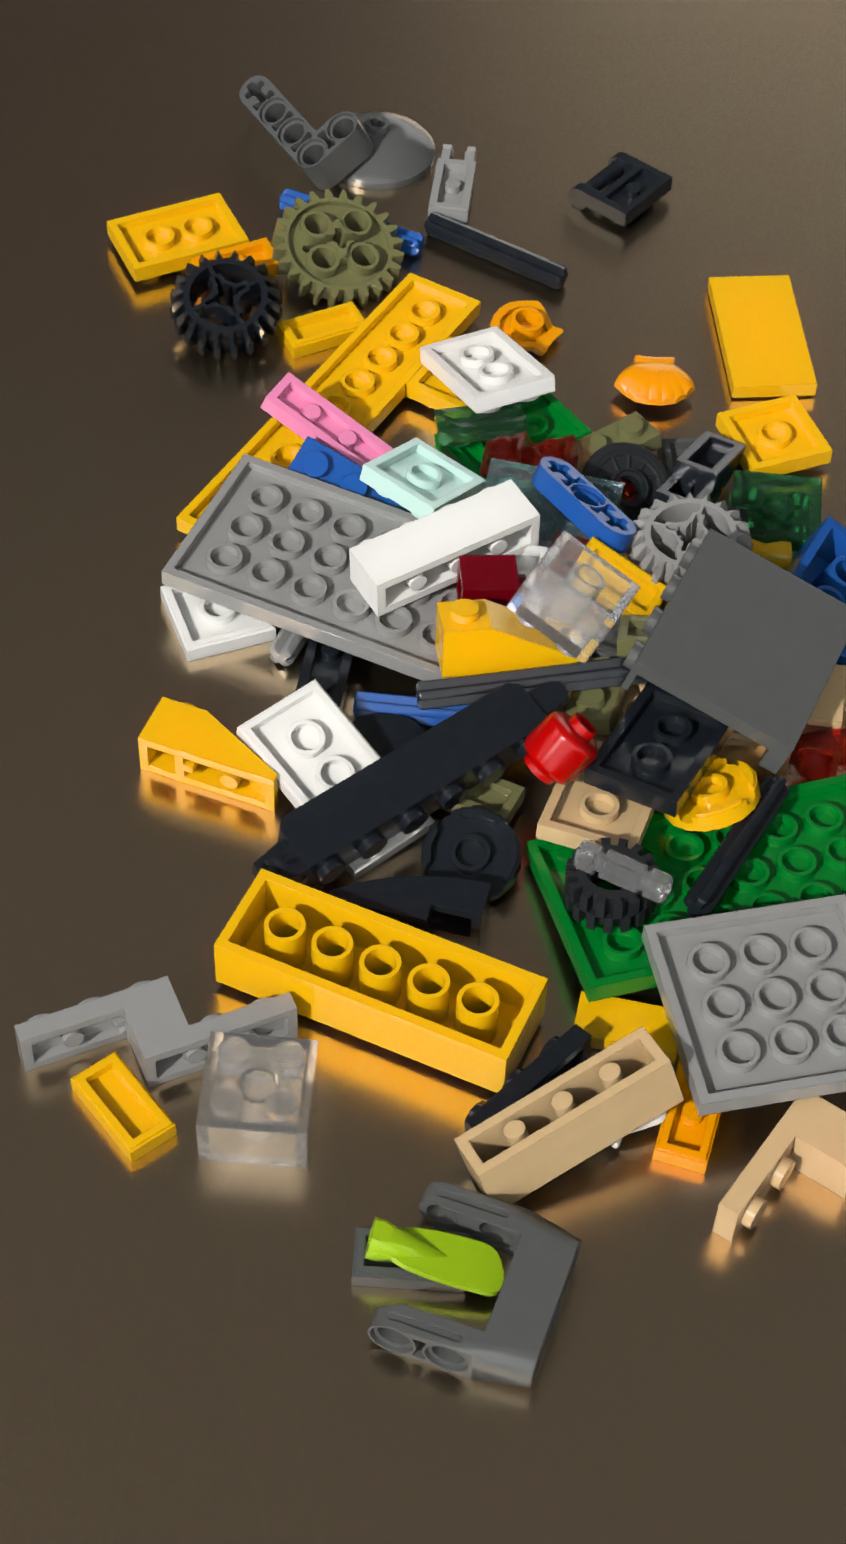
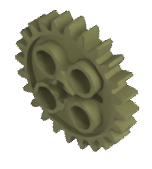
[271,189,404,308]

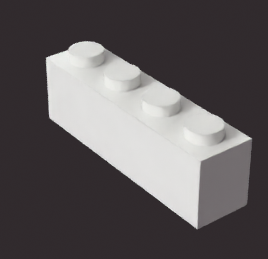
[349,479,540,617]

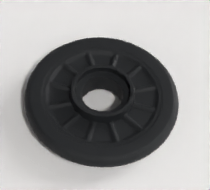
[581,442,670,521]

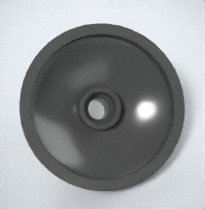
[340,111,435,190]

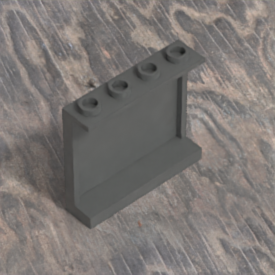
[621,528,846,774]

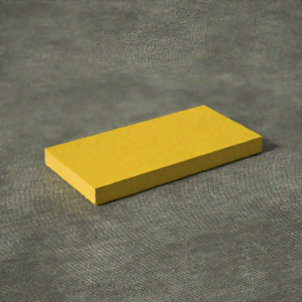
[707,275,817,398]

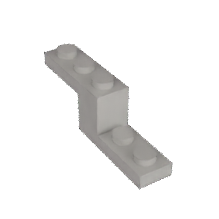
[14,976,298,1088]

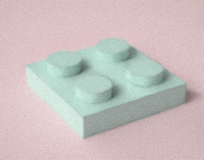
[359,437,486,519]

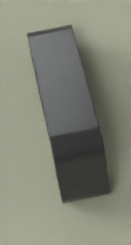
[239,75,374,190]

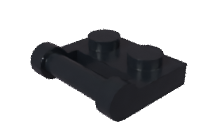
[568,152,673,227]

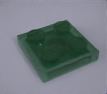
[731,470,822,551]

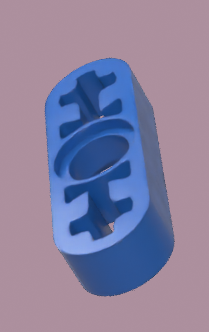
[532,456,637,554]

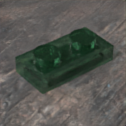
[434,401,527,447]

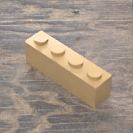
[454,1026,684,1204]

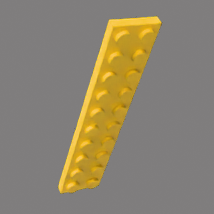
[176,272,481,534]

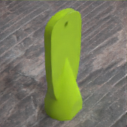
[364,1217,504,1297]

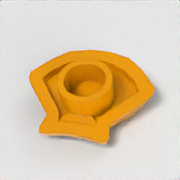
[490,300,564,356]
[614,355,695,406]

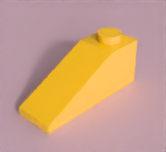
[435,599,585,677]
[138,697,278,812]

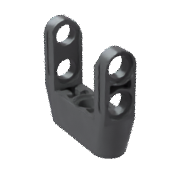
[367,1182,582,1388]

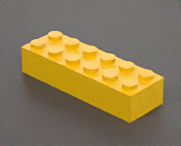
[214,868,548,1093]

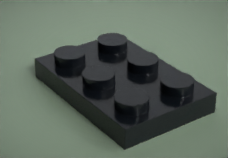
[584,683,734,817]

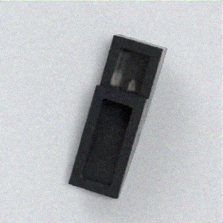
[653,431,746,504]
[328,876,492,945]

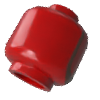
[524,711,598,785]

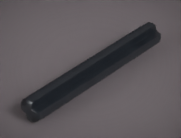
[424,212,568,289]
[683,775,790,917]

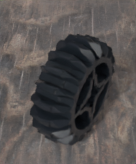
[170,250,283,361]

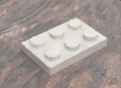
[420,326,555,414]

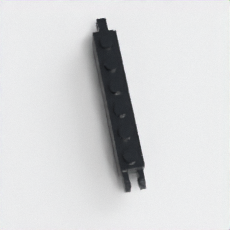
[252,681,569,887]

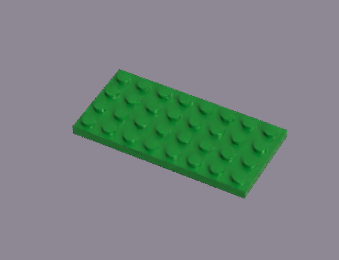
[525,774,846,1002]

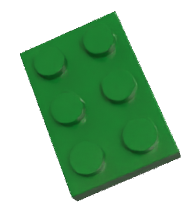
[434,392,592,486]

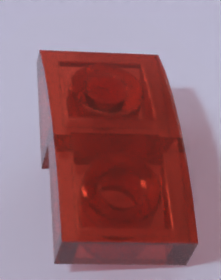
[479,432,581,483]
[787,729,846,780]

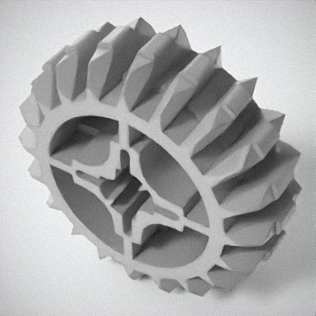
[626,492,753,585]

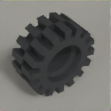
[564,837,659,934]

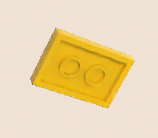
[106,192,249,282]

